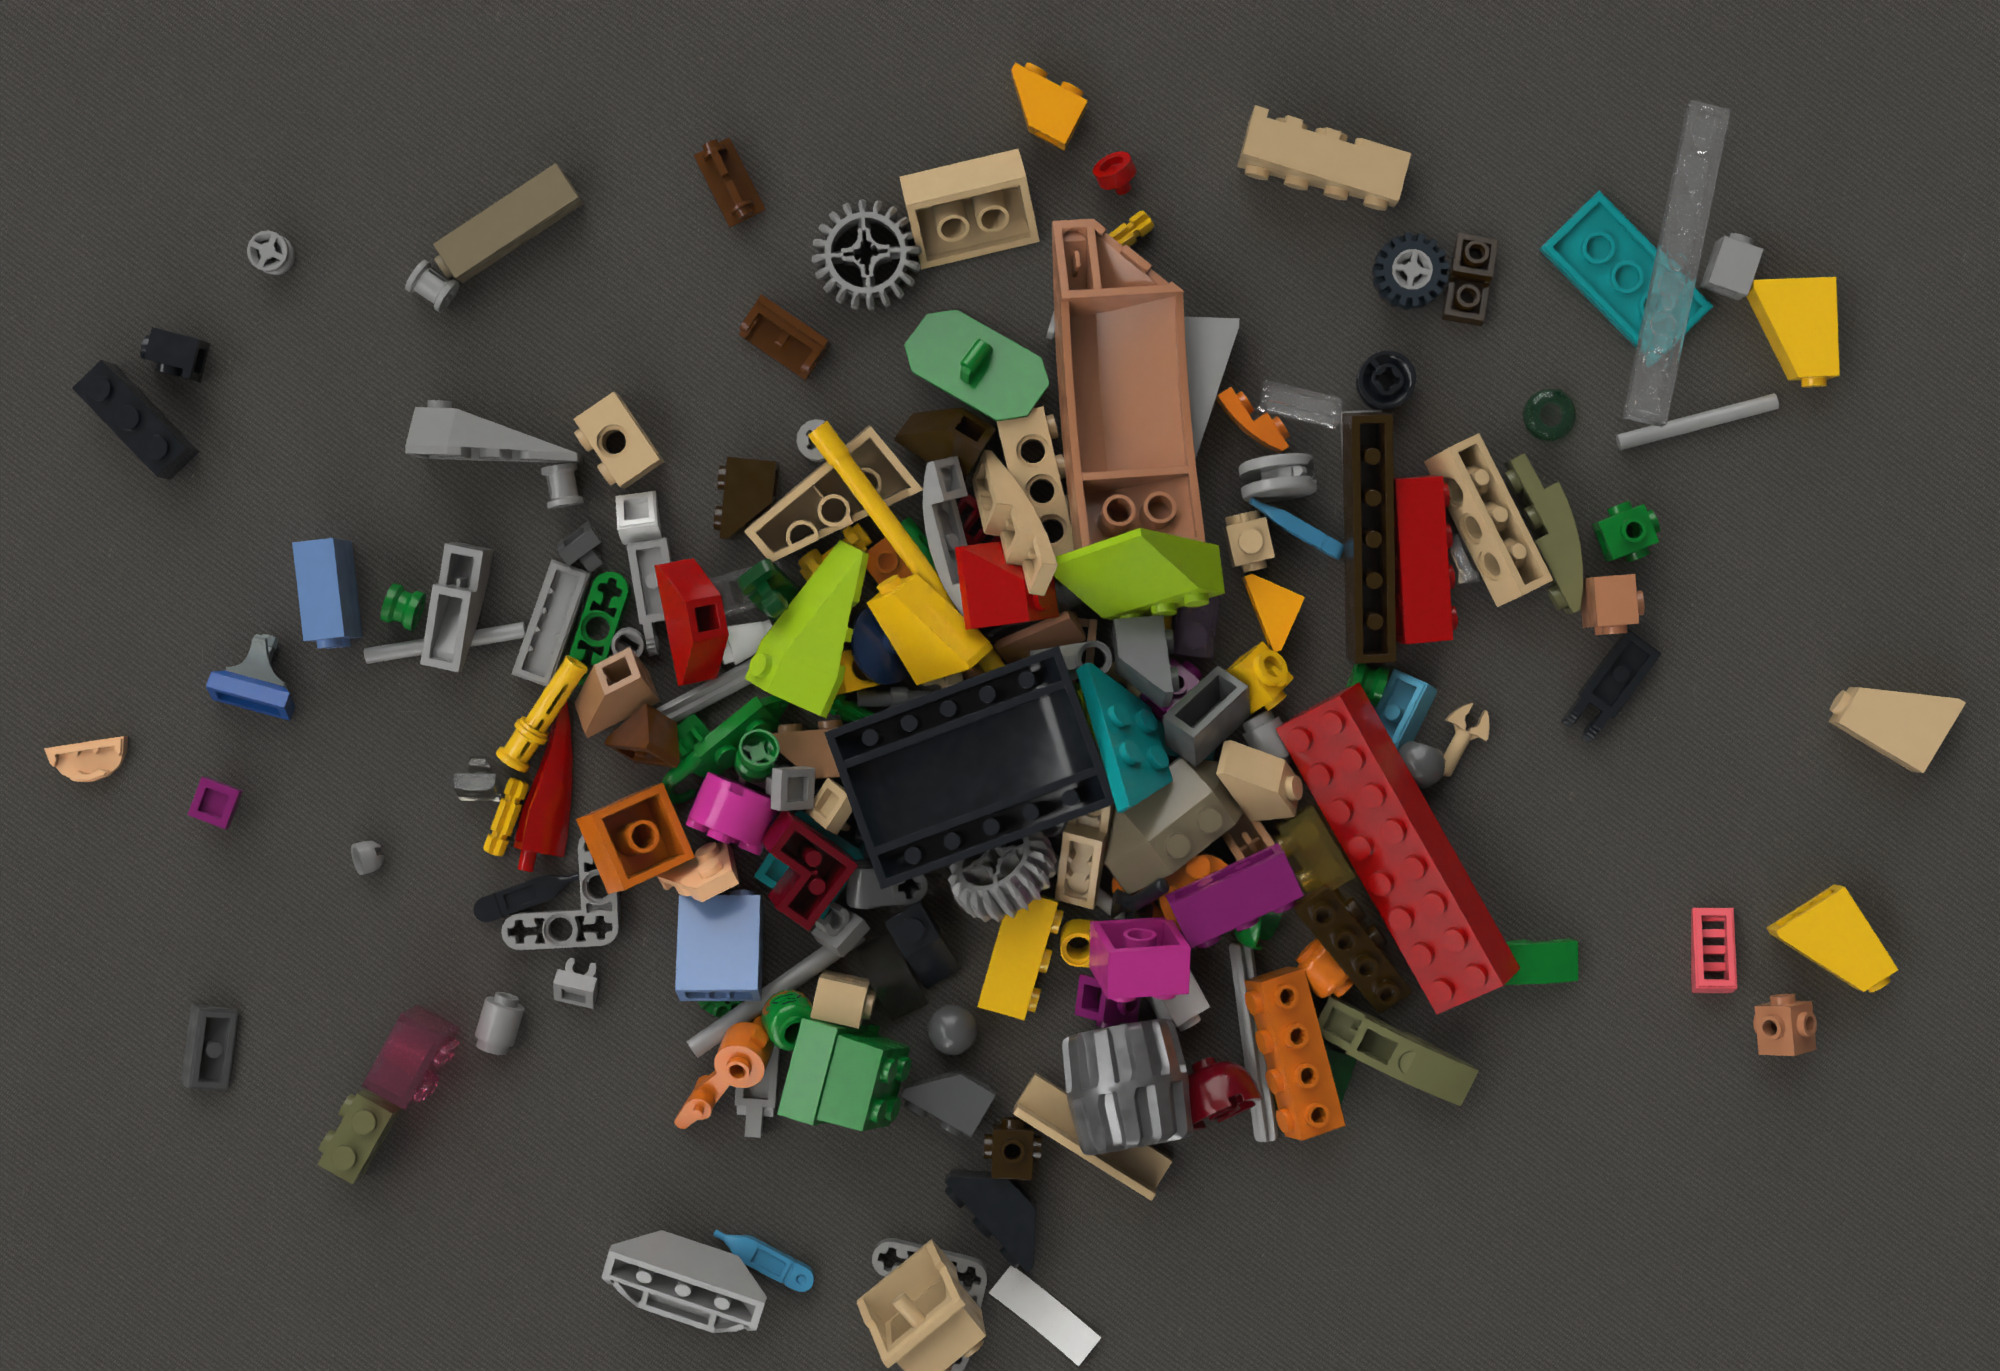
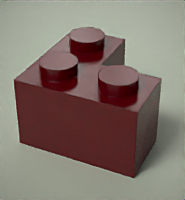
[761,811,858,931]

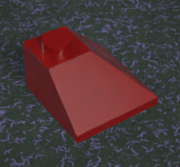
[955,541,1059,630]

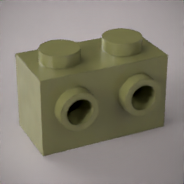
[317,1087,403,1185]

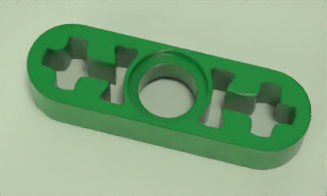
[569,572,631,685]

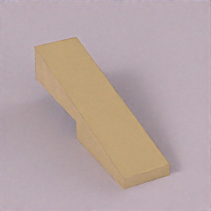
[1054,740,1115,910]

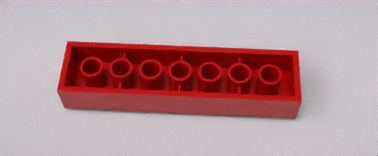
[1276,682,1521,1015]

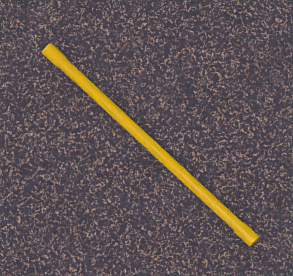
[807,421,1115,821]

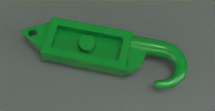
[661,695,789,804]

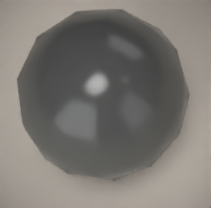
[1398,741,1446,790]
[927,1004,978,1055]

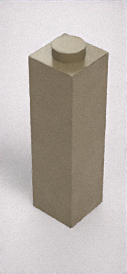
[433,163,584,283]

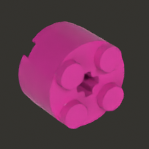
[686,772,779,856]

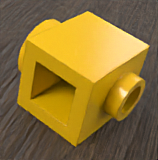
[1226,641,1294,715]

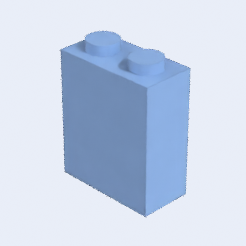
[292,538,363,649]
[675,890,764,1001]

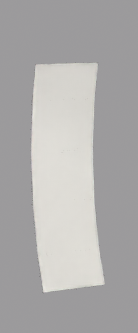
[989,1265,1101,1366]

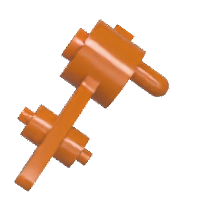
[674,1015,774,1129]

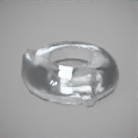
[1449,533,1481,584]

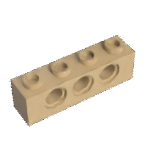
[996,406,1074,557]
[1424,433,1553,607]

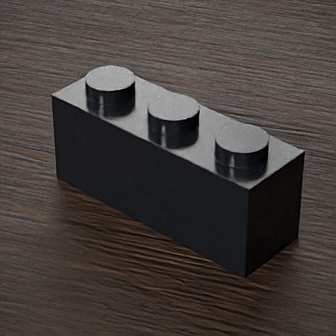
[72,360,199,480]

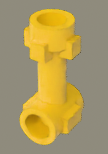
[798,523,873,581]

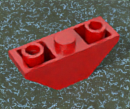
[654,558,729,686]

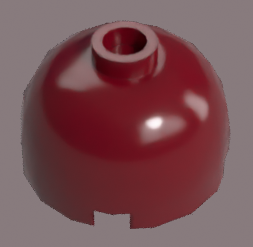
[1188,1057,1263,1131]

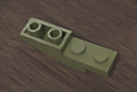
[1504,453,1583,614]
[1318,995,1480,1106]

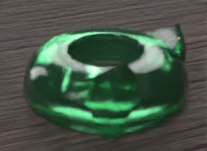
[1522,389,1576,441]

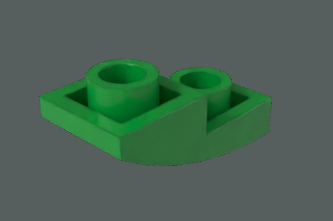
[1505,938,1578,985]

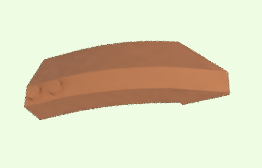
[1052,219,1206,550]

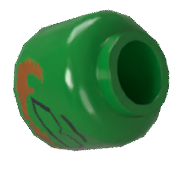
[761,990,813,1051]

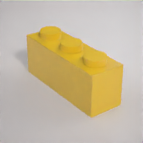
[977,894,1064,1021]

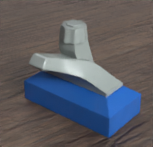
[206,634,295,721]

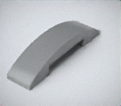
[923,456,968,617]

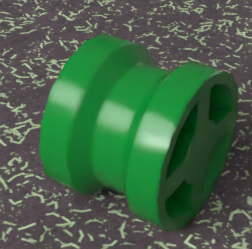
[380,583,426,631]
[1346,663,1389,707]

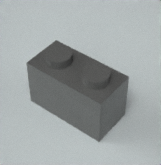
[1163,666,1250,767]

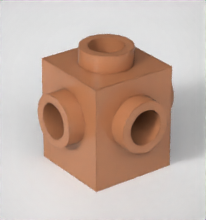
[1753,994,1817,1056]

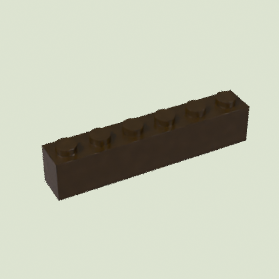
[1342,412,1396,664]

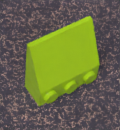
[1053,528,1225,621]

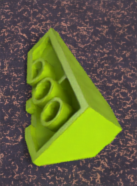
[744,540,869,718]

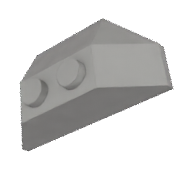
[601,1230,767,1333]

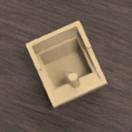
[857,1239,986,1371]

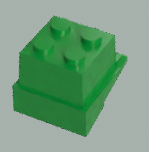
[777,1017,911,1132]

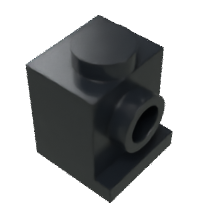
[140,327,210,382]

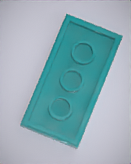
[1539,190,1714,365]

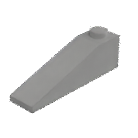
[405,400,583,464]

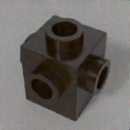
[984,1117,1042,1180]

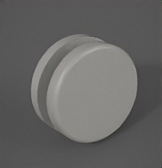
[1238,453,1317,503]

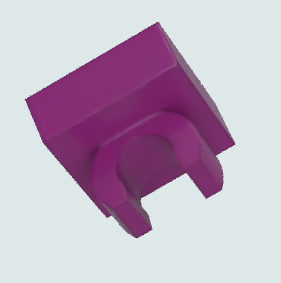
[187,776,244,829]

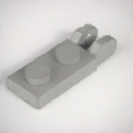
[627,537,672,656]

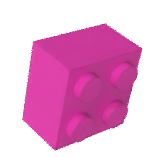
[1089,917,1191,1002]

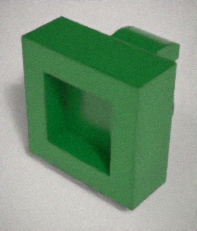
[677,713,711,760]

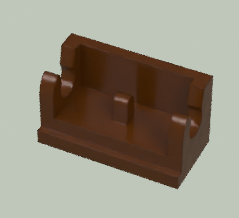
[739,294,831,381]

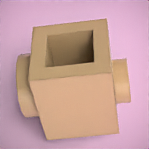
[1223,510,1275,573]

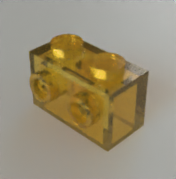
[1274,804,1355,894]

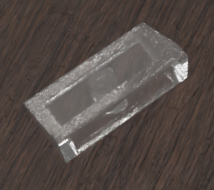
[1257,380,1342,429]

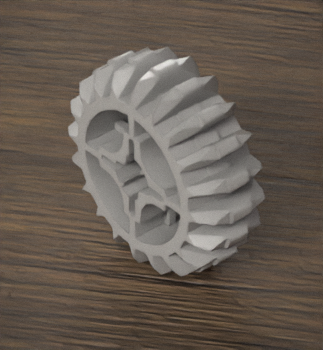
[811,199,922,311]
[948,831,1057,922]

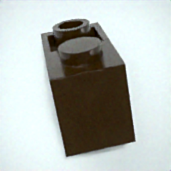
[894,407,996,482]
[714,457,779,541]

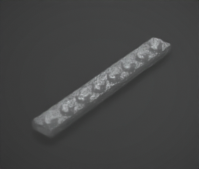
[1622,100,1731,427]

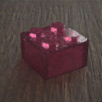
[362,1005,460,1110]

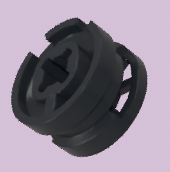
[1356,351,1416,411]

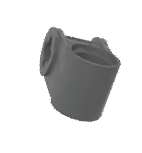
[846,859,927,909]

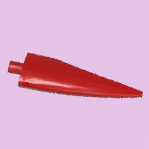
[513,702,573,872]

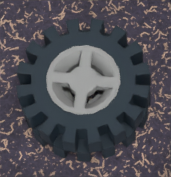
[1372,232,1449,310]

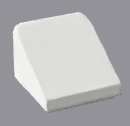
[615,491,662,545]

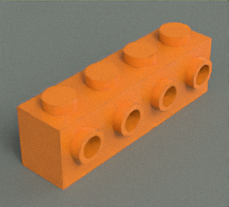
[1244,966,1346,1141]

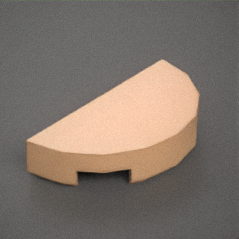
[44,736,128,782]

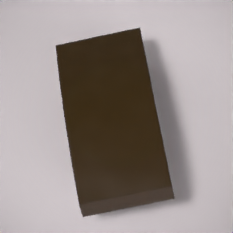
[1442,232,1499,326]

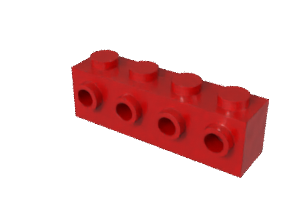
[1394,475,1458,644]

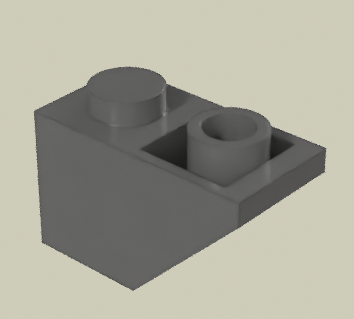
[1111,615,1179,707]
[901,1069,996,1137]

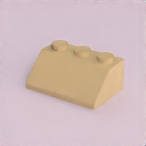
[899,148,1040,270]

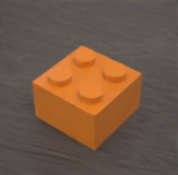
[576,783,695,894]

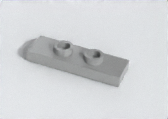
[512,559,592,686]

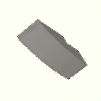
[420,542,494,673]

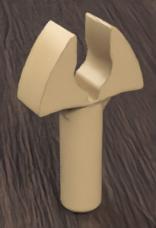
[1443,703,1490,777]

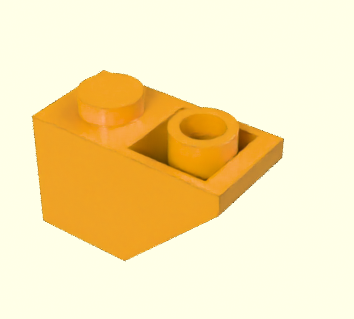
[1012,62,1088,151]

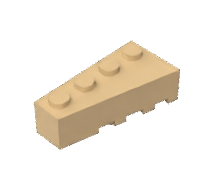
[1237,105,1411,211]

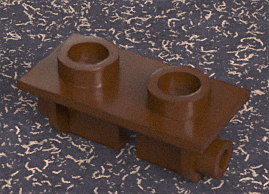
[693,137,766,228]

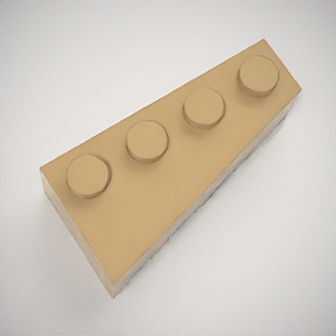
[744,425,923,562]

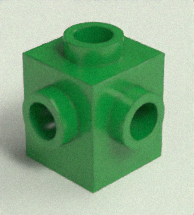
[1591,500,1661,562]

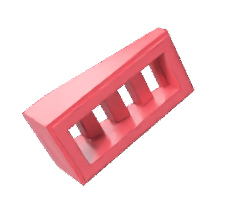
[1691,908,1737,993]

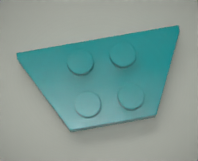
[1076,662,1173,813]

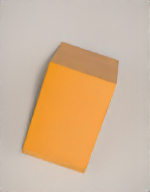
[1242,574,1305,652]

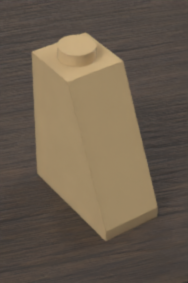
[1828,687,1966,773]

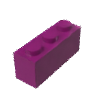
[1165,843,1304,949]

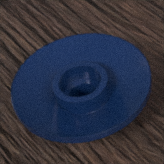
[850,606,909,685]

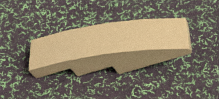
[972,450,1058,596]

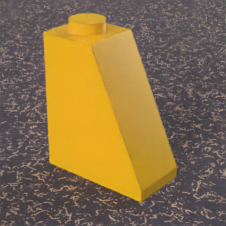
[1746,277,1840,388]
[867,573,993,685]
[1767,884,1898,993]

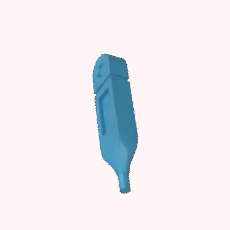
[1249,497,1344,560]
[713,1229,815,1292]

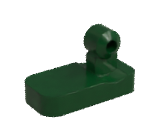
[737,559,801,623]

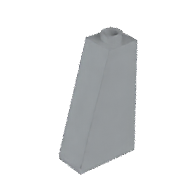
[1184,317,1240,460]

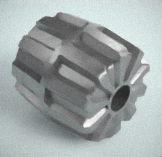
[1062,1019,1194,1156]

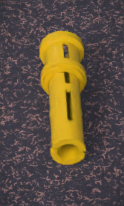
[496,655,588,773]

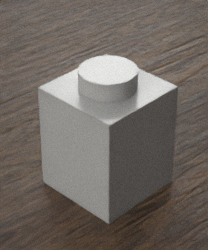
[1700,233,1764,300]

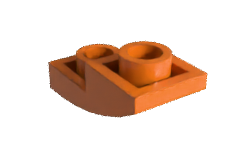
[1216,387,1290,454]

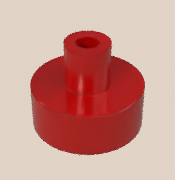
[1093,151,1137,195]

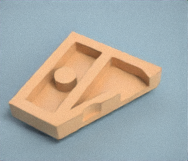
[657,842,739,902]

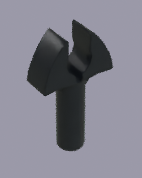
[1111,878,1169,919]

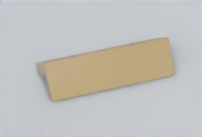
[1013,1072,1173,1201]

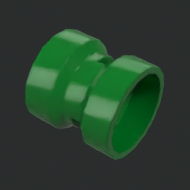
[734,729,780,783]

